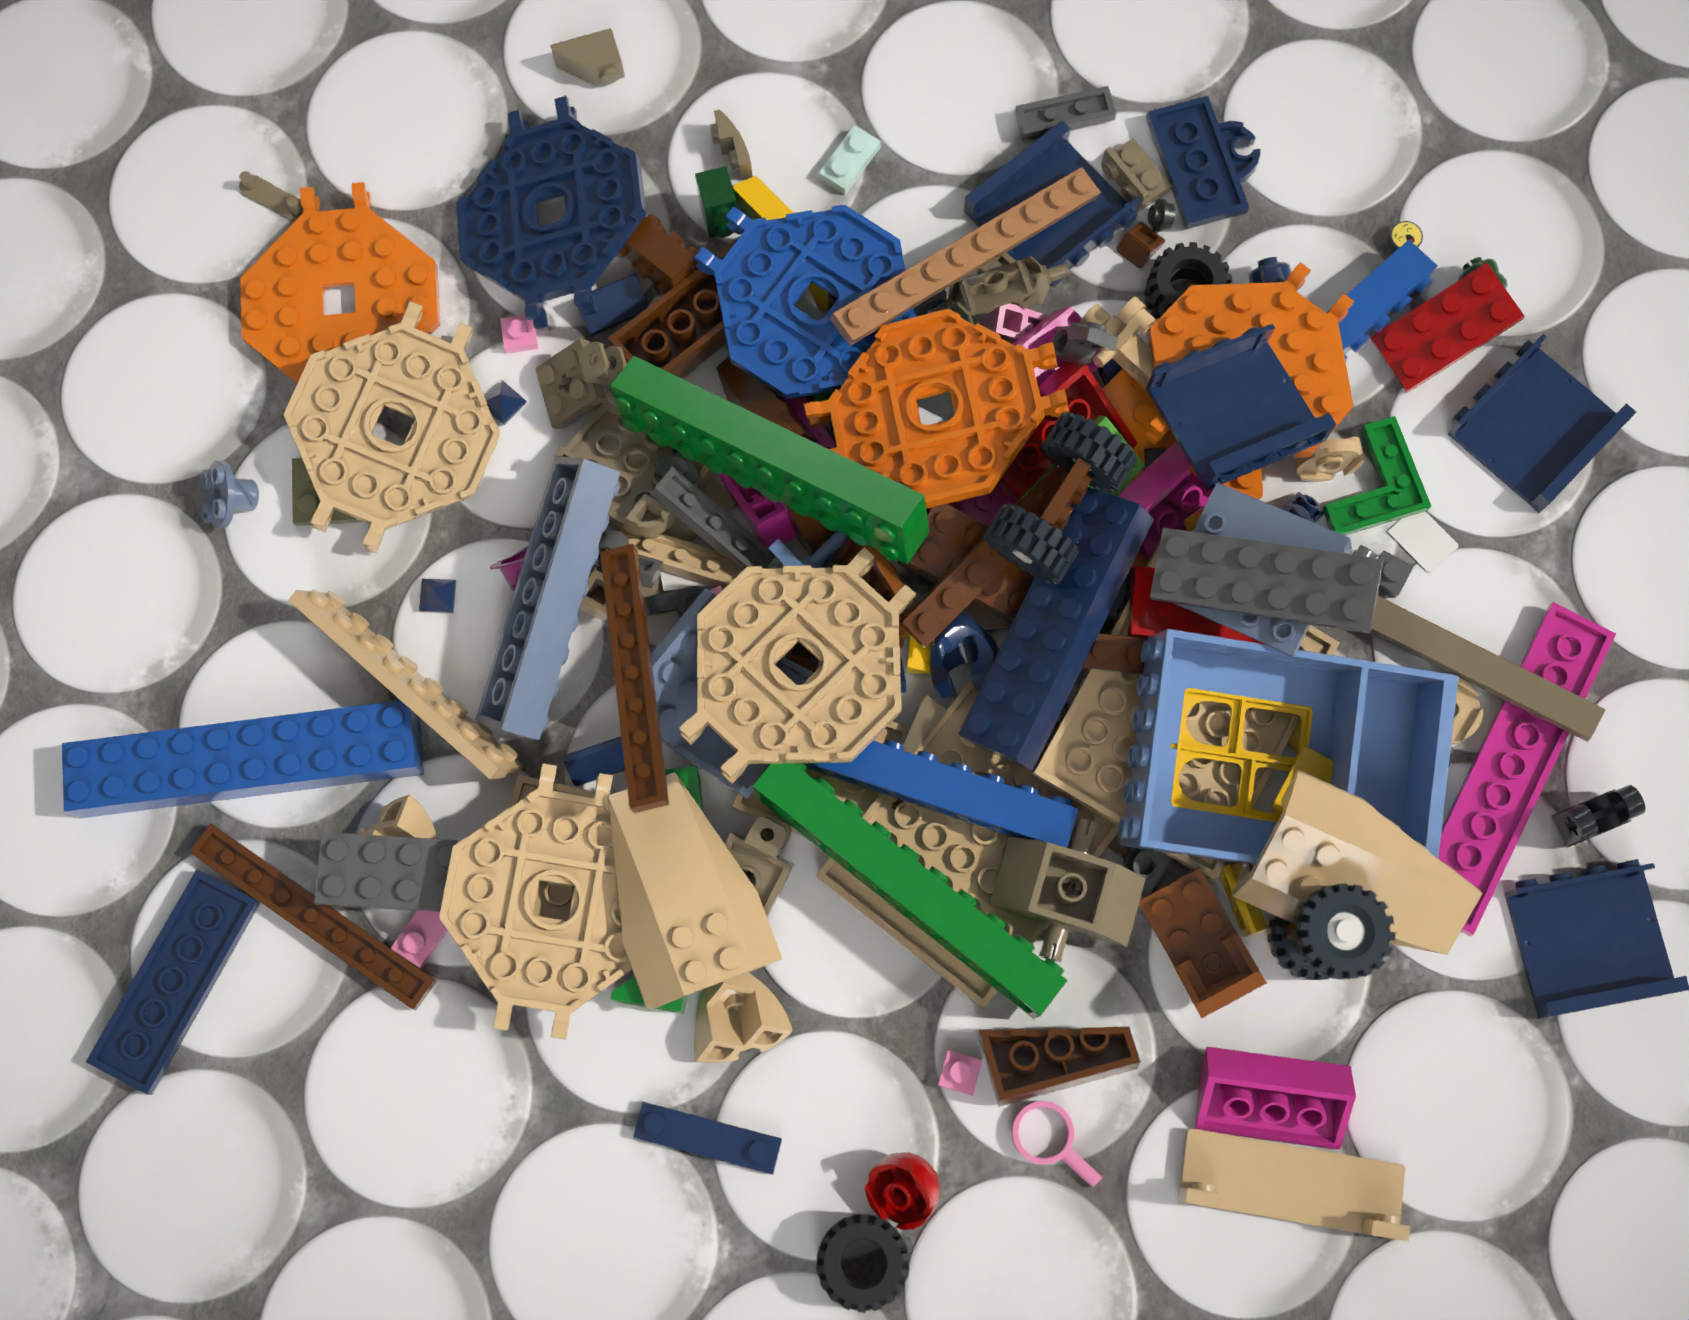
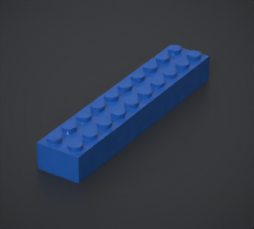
[62,700,424,818]

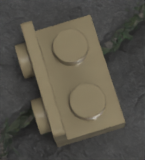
[1101,138,1172,212]

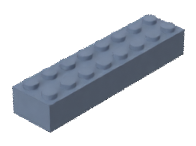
[475,457,620,740]

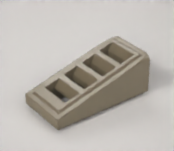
[903,694,946,754]

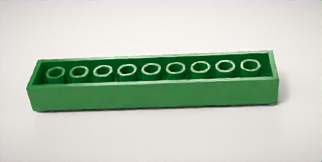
[610,356,930,564]
[753,763,1068,1019]

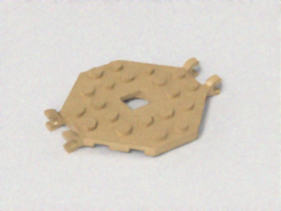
[283,301,500,553]
[679,547,916,784]
[439,763,632,1040]

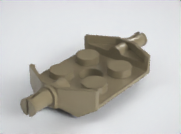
[927,256,1070,324]

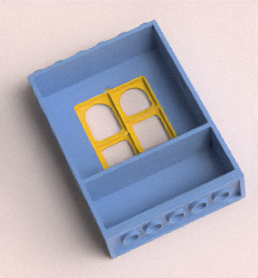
[1118,629,1459,865]

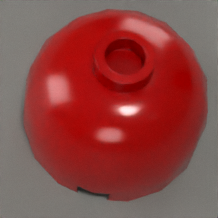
[865,1152,940,1230]

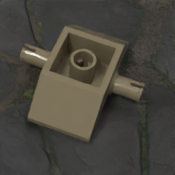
[989,819,1146,963]

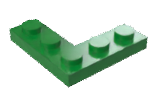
[1322,416,1432,536]

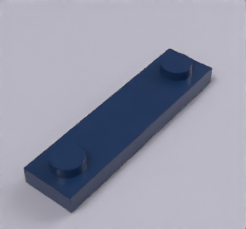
[633,1102,782,1175]

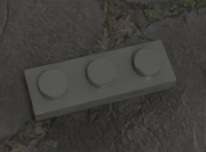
[1015,86,1117,140]

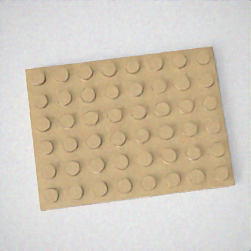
[1031,540,1340,881]
[816,680,1119,1009]

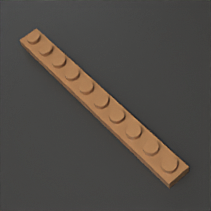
[830,167,1101,346]

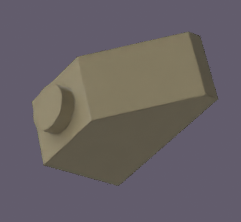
[550,28,625,86]

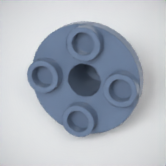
[200,460,259,528]

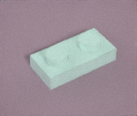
[819,125,881,195]

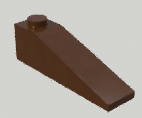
[716,355,818,443]

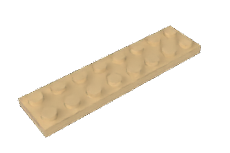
[288,589,524,779]

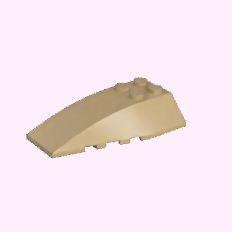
[1232,769,1482,955]
[608,772,783,1011]

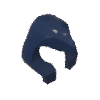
[930,612,999,698]

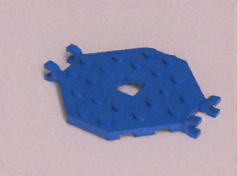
[695,204,916,399]

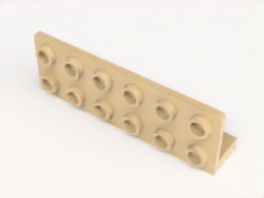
[1178,1128,1410,1242]

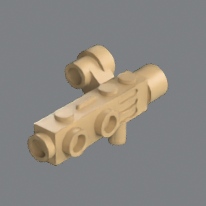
[1079,296,1156,389]

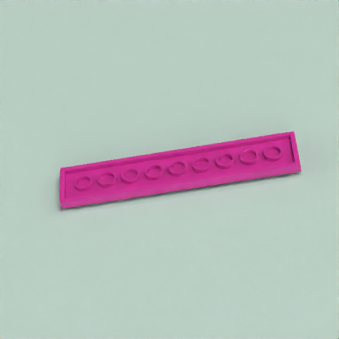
[1438,602,1616,936]

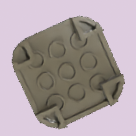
[555,389,712,539]

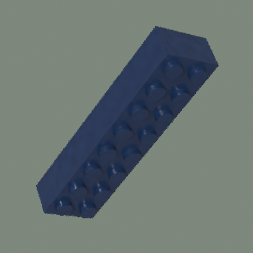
[958,486,1154,771]

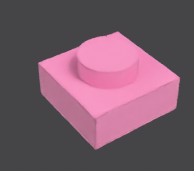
[500,315,539,354]
[938,1050,982,1095]

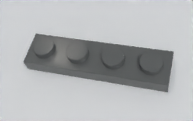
[650,466,775,572]

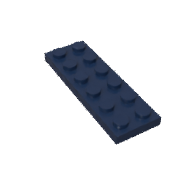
[86,869,261,1095]

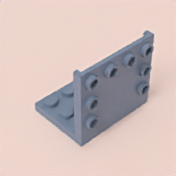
[1173,482,1353,658]
[616,588,813,799]

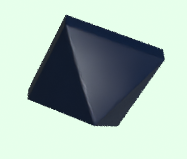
[485,380,527,425]
[419,578,456,613]

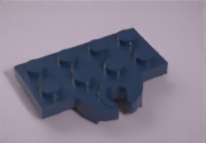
[1146,96,1261,229]

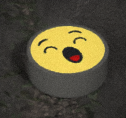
[1388,221,1423,252]

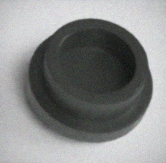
[1148,199,1175,232]
[1123,847,1158,880]

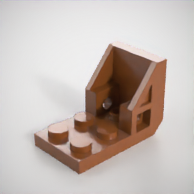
[1139,867,1267,1018]

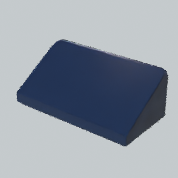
[578,274,649,336]
[562,736,625,786]

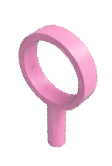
[1011,1101,1102,1187]

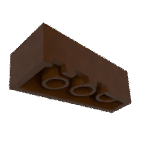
[617,214,699,297]
[978,1027,1140,1107]

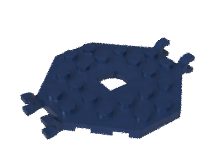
[456,96,647,330]

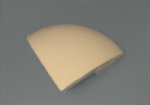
[357,795,438,839]
[694,972,793,1063]

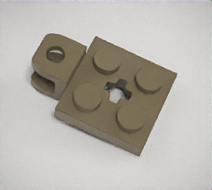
[535,338,627,429]
[725,814,795,918]

